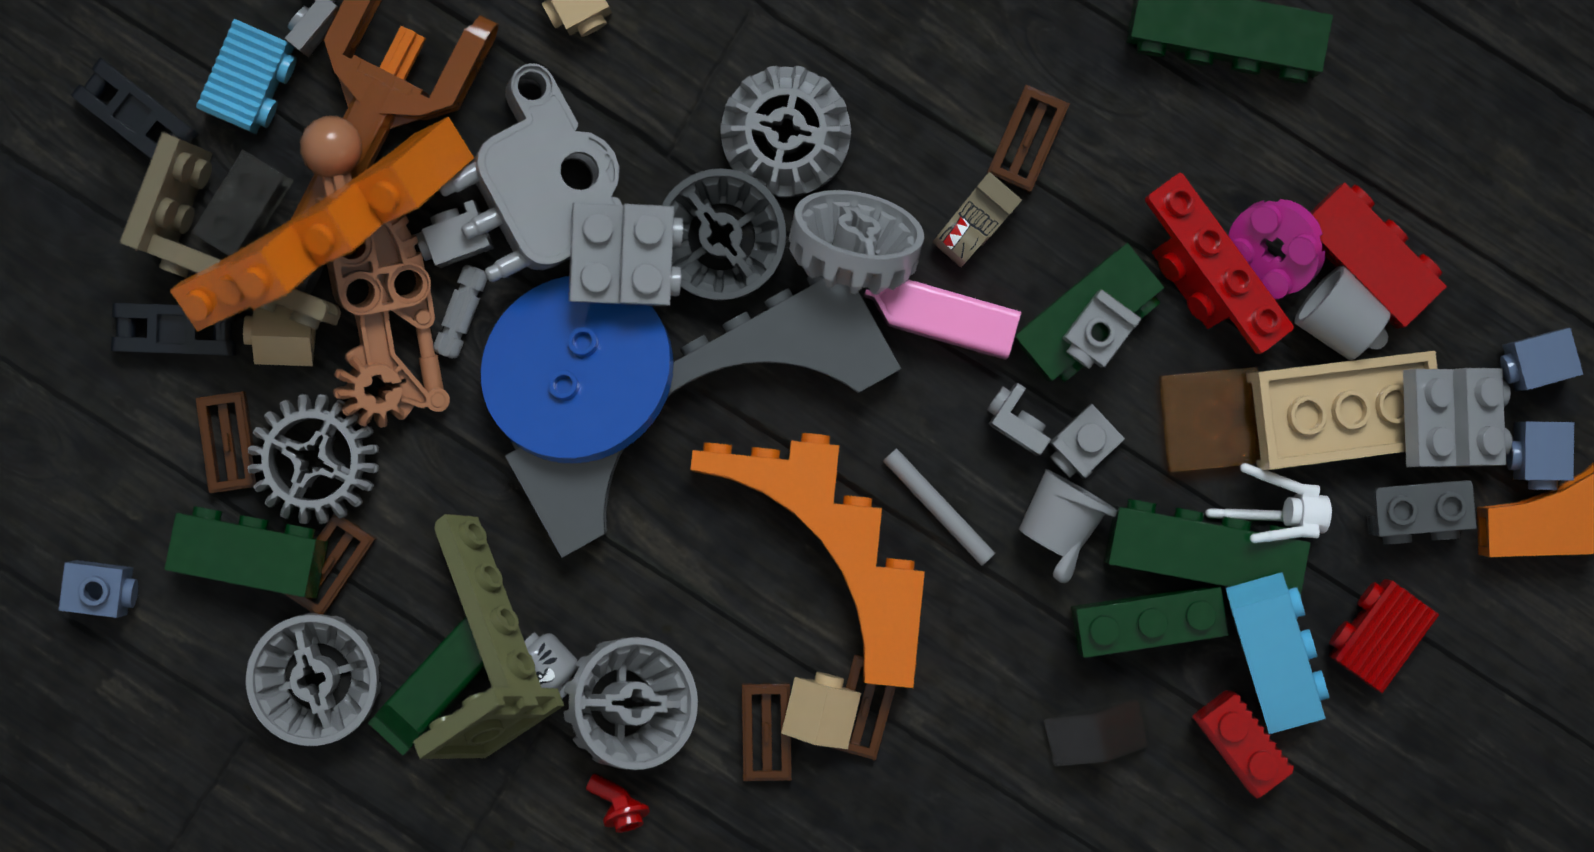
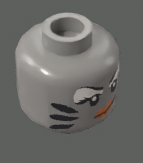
[524,632,578,698]

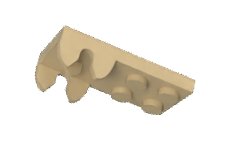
[1246,351,1437,470]

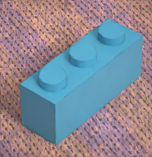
[1226,572,1330,734]

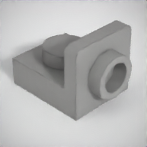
[285,0,339,57]
[987,383,1051,456]
[1049,404,1125,479]

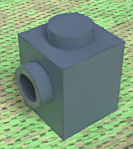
[1500,328,1584,391]
[1506,422,1574,490]
[59,560,138,618]

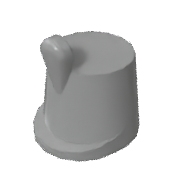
[1295,265,1391,361]
[1019,469,1118,583]

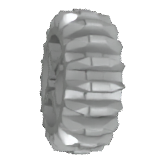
[248,394,379,524]

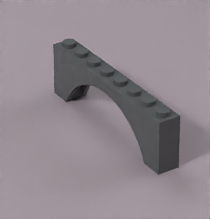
[505,275,901,558]

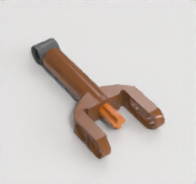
[291,0,499,294]

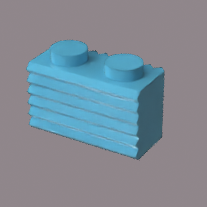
[196,19,297,134]

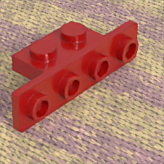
[1145,173,1294,354]

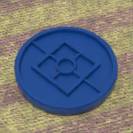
[481,276,674,463]

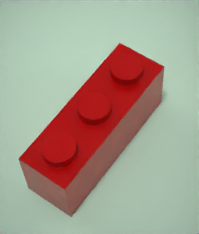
[1310,183,1447,329]

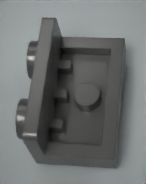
[1367,480,1477,544]

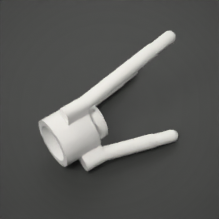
[1205,463,1332,543]

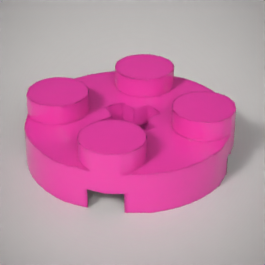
[1228,199,1325,299]

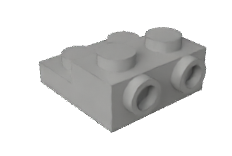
[568,203,683,306]
[1403,368,1512,467]

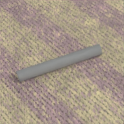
[883,448,995,566]

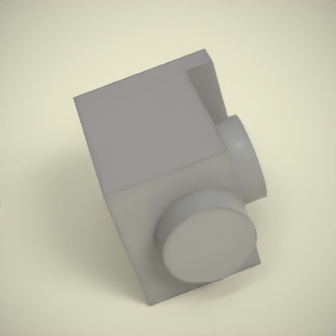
[415,200,494,268]
[1062,290,1141,369]

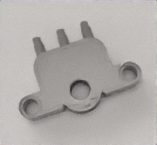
[439,63,622,282]

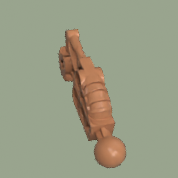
[300,116,450,428]

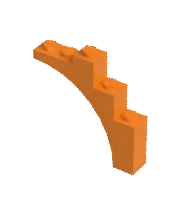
[170,117,474,331]
[690,433,925,688]
[1477,462,1594,557]

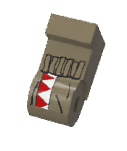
[932,172,1022,267]

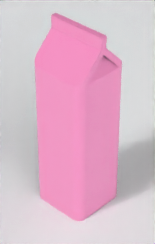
[864,280,1021,360]

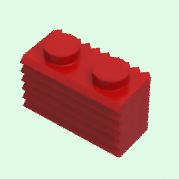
[1329,579,1439,693]
[1192,690,1294,799]

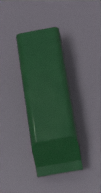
[368,616,485,756]

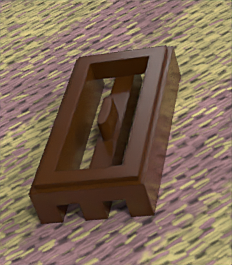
[986,85,1070,193]
[196,391,259,493]
[285,514,377,615]
[830,654,896,760]
[742,683,791,781]

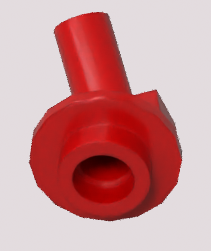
[586,773,650,833]

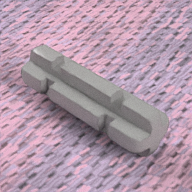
[434,265,488,358]

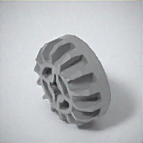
[720,65,851,198]
[789,190,924,295]
[246,613,381,746]
[563,637,698,770]

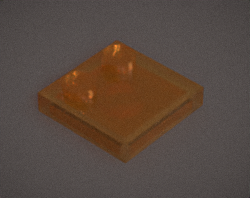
[1159,367,1261,472]

